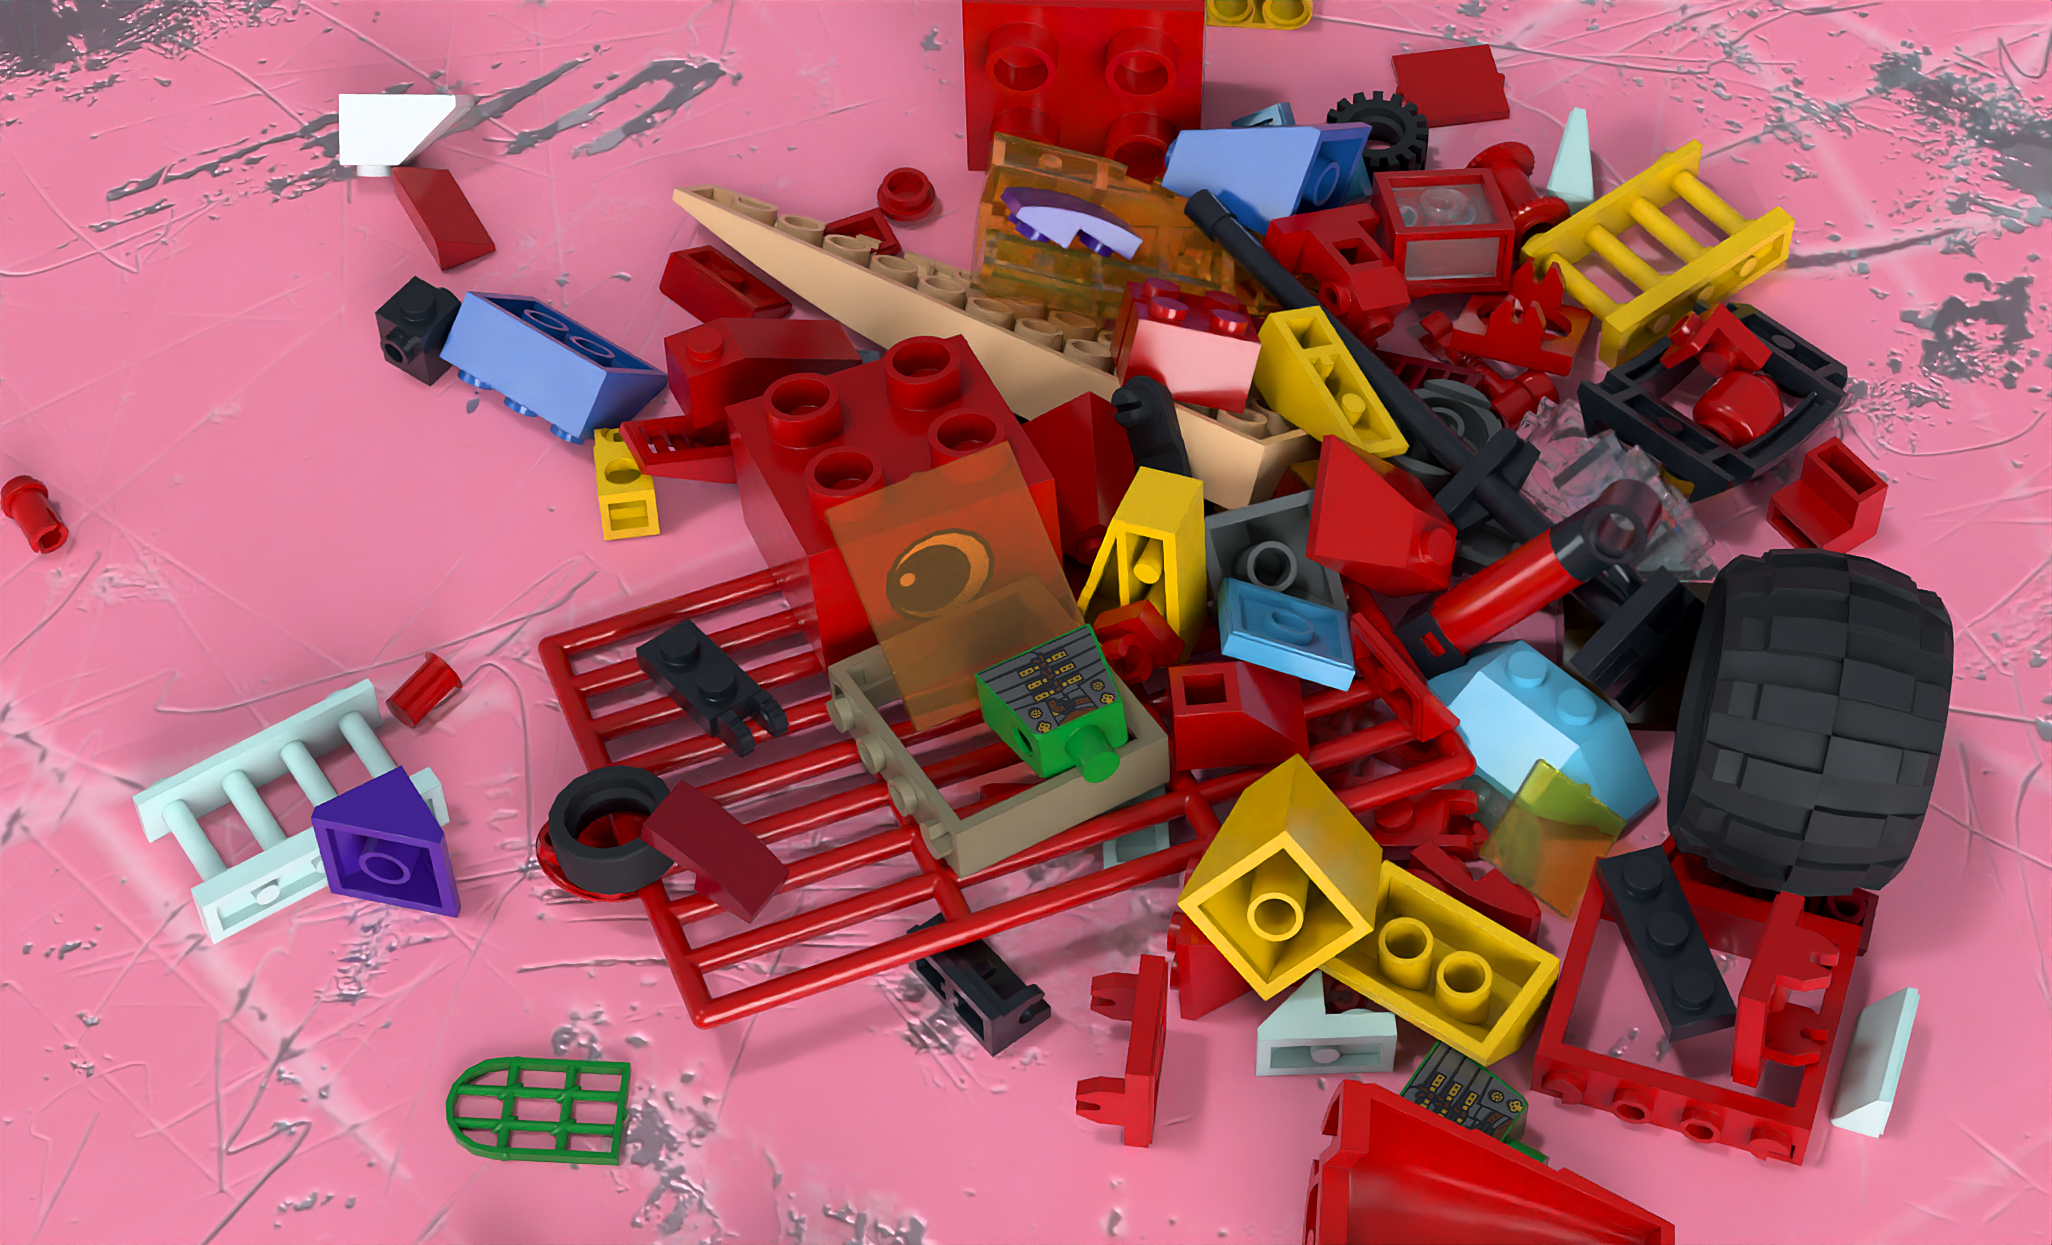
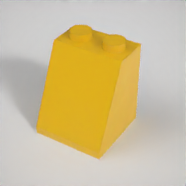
[1177,753,1383,1001]

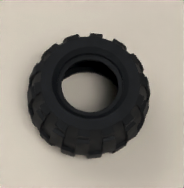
[1667,548,1954,896]

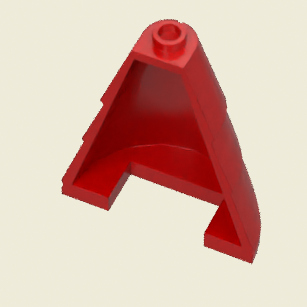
[1302,1079,1675,1245]

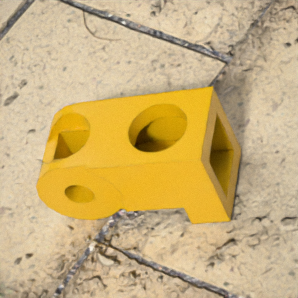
[593,428,660,541]

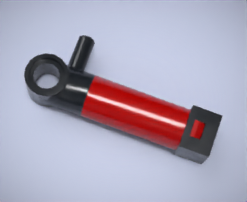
[1392,479,1663,681]

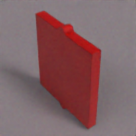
[1391,44,1510,128]

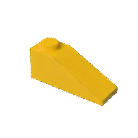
[1252,305,1409,459]

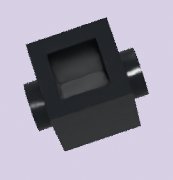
[375,276,462,387]

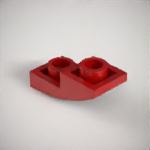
[1408,838,1542,945]

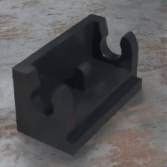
[906,912,1051,1057]

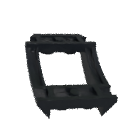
[1577,299,1848,505]

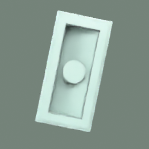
[1830,987,1920,1138]

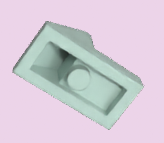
[1255,970,1397,1076]

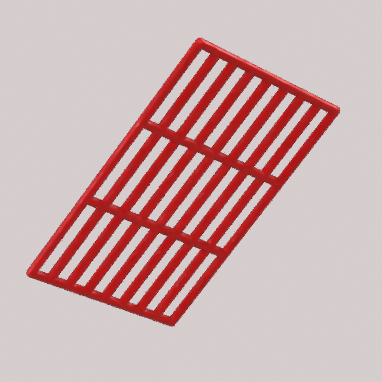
[538,473,1477,1030]

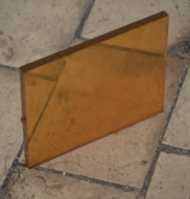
[824,440,1085,734]

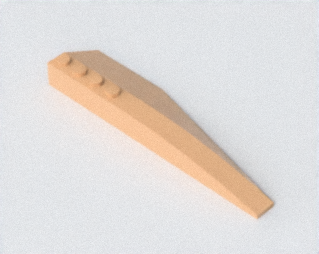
[672,183,1322,513]

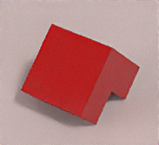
[1766,436,1888,553]

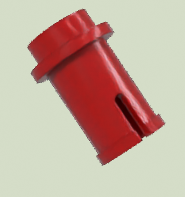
[0,475,68,554]

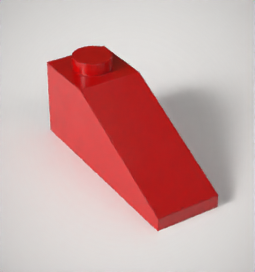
[664,317,863,430]

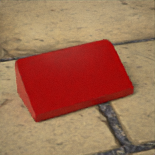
[391,166,496,271]
[659,245,792,323]
[1350,612,1460,743]

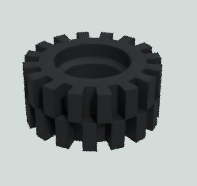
[1324,91,1429,198]

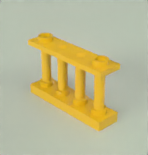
[1519,139,1795,369]

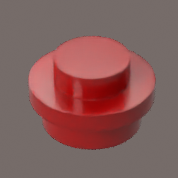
[877,167,936,222]

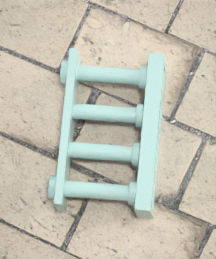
[132,678,450,944]

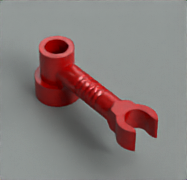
[1419,310,1560,431]

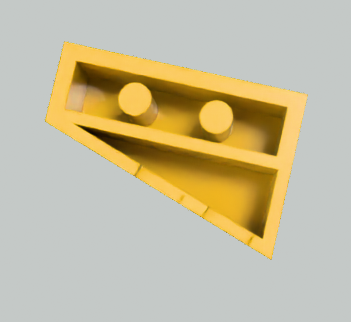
[1071,466,1208,669]

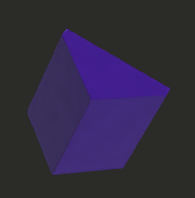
[311,765,461,918]

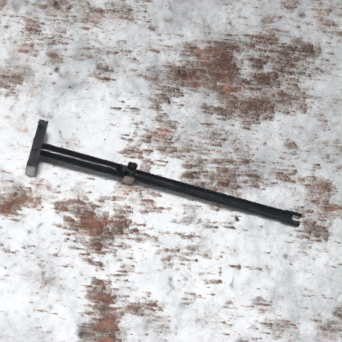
[1184,189,1705,714]

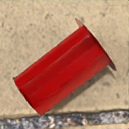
[385,652,463,728]

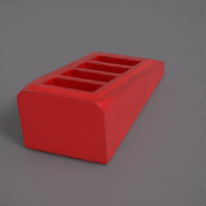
[619,415,738,484]

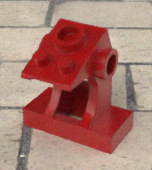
[1263,203,1411,351]

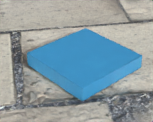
[1216,577,1355,692]

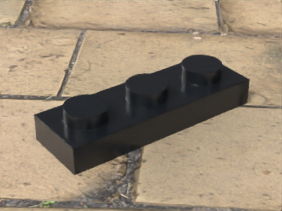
[1595,845,1737,1043]

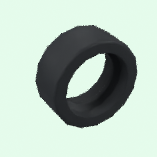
[548,765,675,895]

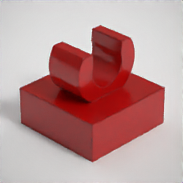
[1092,599,1186,686]

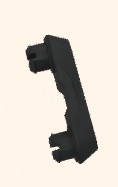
[1111,375,1192,478]

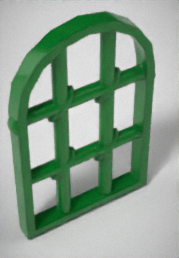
[446,1056,632,1166]

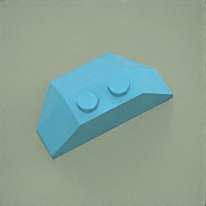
[1423,639,1659,836]

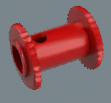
[1465,141,1571,261]

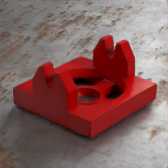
[1450,256,1594,377]
[1730,890,1840,1088]
[1075,954,1168,1148]

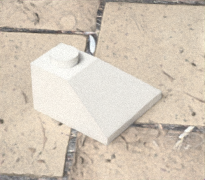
[339,94,475,177]

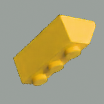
[1317,859,1560,1067]

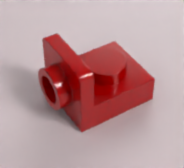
[1659,302,1773,379]

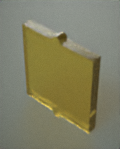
[1478,758,1628,918]

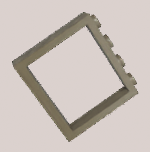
[825,575,1170,880]

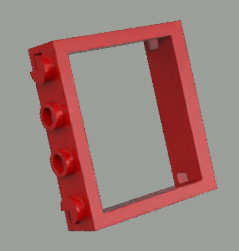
[1530,856,1863,1166]

